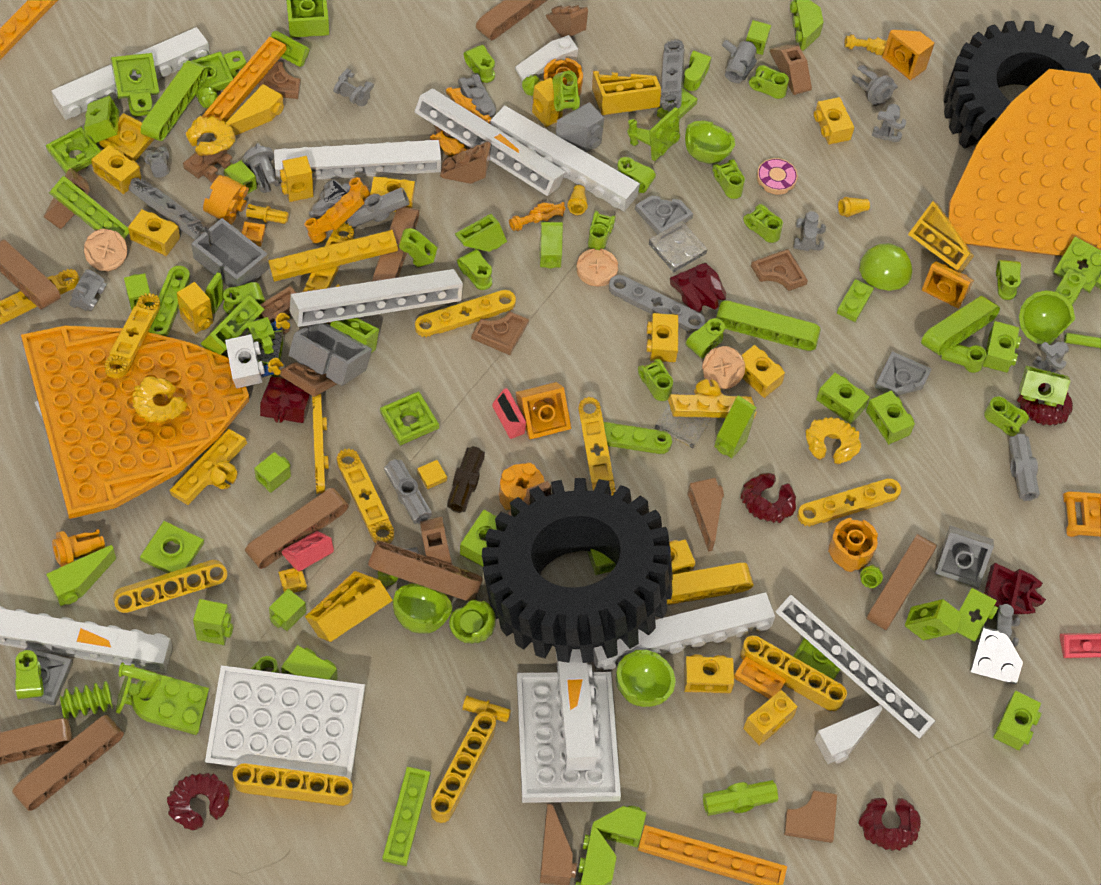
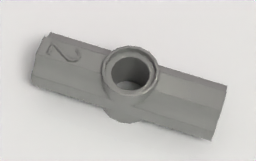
[347,188,409,228]
[1009,434,1040,501]
[384,459,432,524]

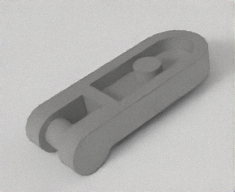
[458,73,496,118]

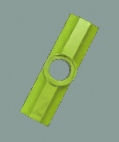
[702,780,779,816]

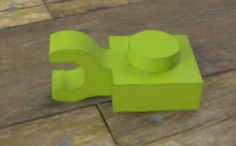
[247,317,275,355]

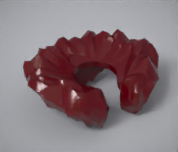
[1017,383,1073,426]
[740,473,796,523]
[167,773,230,831]
[858,798,921,851]

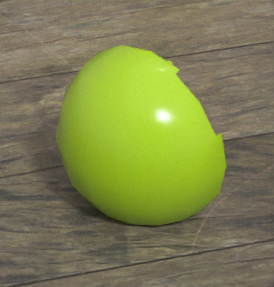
[685,121,735,164]
[859,243,912,291]
[1019,290,1075,345]
[392,583,453,634]
[616,650,676,707]

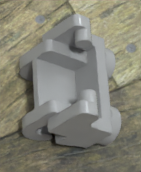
[333,68,374,106]
[872,104,906,142]
[794,211,826,251]
[69,269,107,311]
[1032,341,1069,374]
[988,604,1021,647]

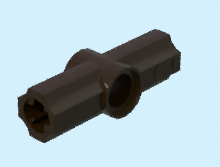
[447,446,485,513]

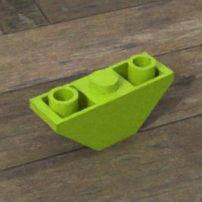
[790,0,824,51]
[576,827,617,885]

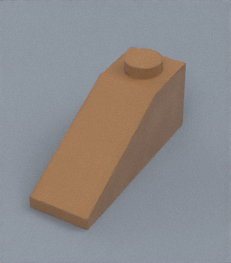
[687,478,724,552]
[540,804,577,885]

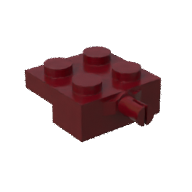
[260,376,312,424]

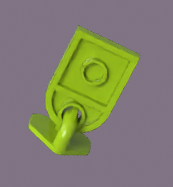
[116,662,209,735]

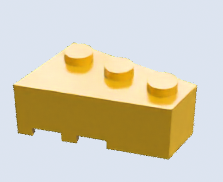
[592,71,661,115]
[908,201,974,273]
[305,571,393,642]

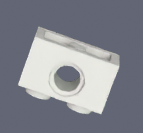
[225,334,265,388]

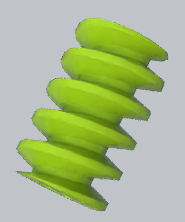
[60,681,113,719]

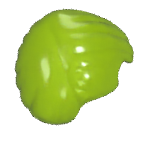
[449,600,496,644]

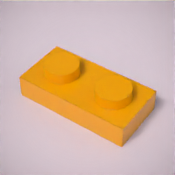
[734,657,786,699]

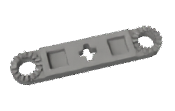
[661,39,685,111]
[129,178,210,240]
[609,275,705,333]

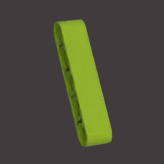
[141,60,208,141]
[921,296,1000,356]
[716,301,821,351]

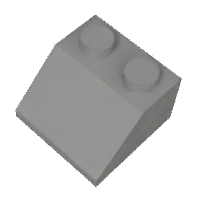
[556,102,604,152]
[935,525,994,588]

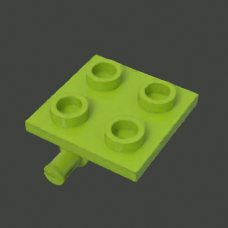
[627,107,680,161]

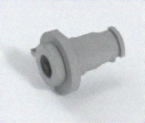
[852,65,898,105]
[242,143,279,193]

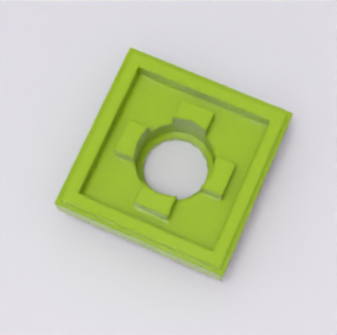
[46,126,101,173]
[380,391,439,446]
[140,521,204,573]

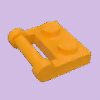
[1063,491,1101,537]

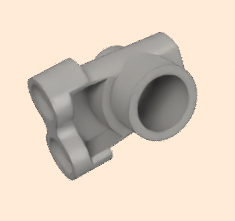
[143,147,169,178]

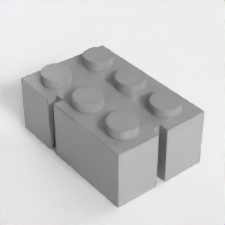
[191,218,269,287]
[289,323,372,386]

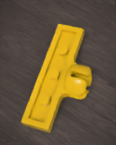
[668,379,757,418]
[169,429,247,505]

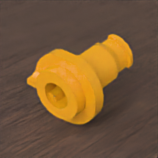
[52,529,105,567]

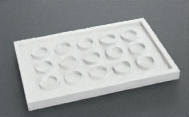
[205,665,365,781]
[517,672,621,803]

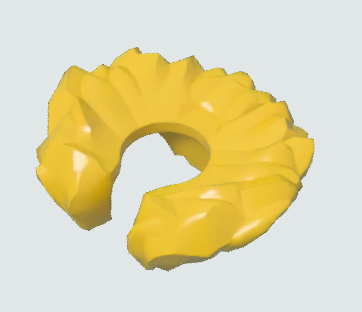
[186,116,236,156]
[132,376,187,423]
[806,417,861,465]

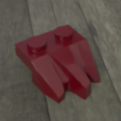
[670,262,726,313]
[984,563,1046,614]

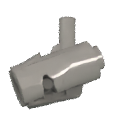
[722,40,757,83]

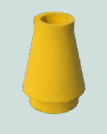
[567,185,588,215]
[838,197,870,217]

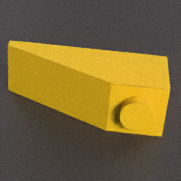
[226,84,284,136]

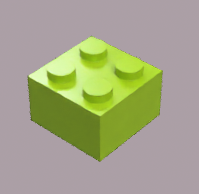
[286,0,329,38]

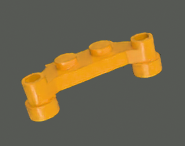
[304,177,370,243]

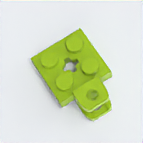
[183,51,246,98]
[111,53,159,117]
[1053,237,1101,293]

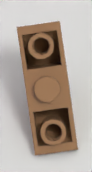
[546,5,588,37]
[769,45,812,95]
[440,141,491,184]
[43,168,90,229]
[420,517,452,565]

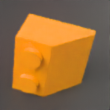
[882,30,935,81]
[922,261,974,309]
[515,382,572,439]

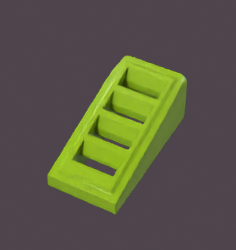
[205,272,224,314]

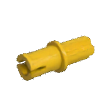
[246,204,289,224]
[462,695,511,722]

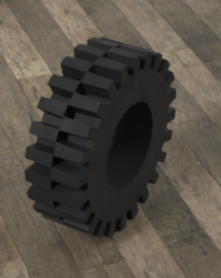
[943,21,1101,149]
[482,478,673,663]

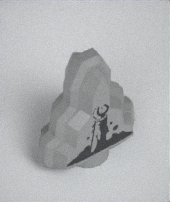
[309,180,350,219]

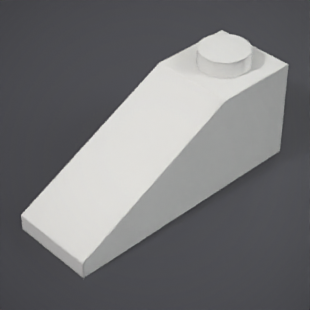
[515,35,578,82]
[814,705,883,764]

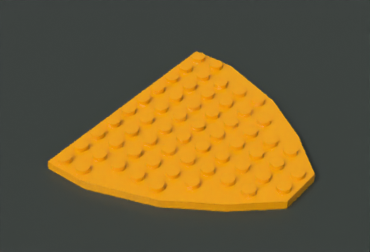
[947,69,1101,257]
[21,326,249,519]

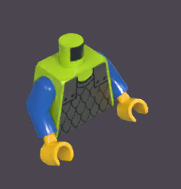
[243,313,290,378]

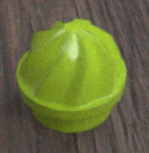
[522,75,540,96]
[198,88,218,108]
[860,565,883,588]
[378,571,398,587]

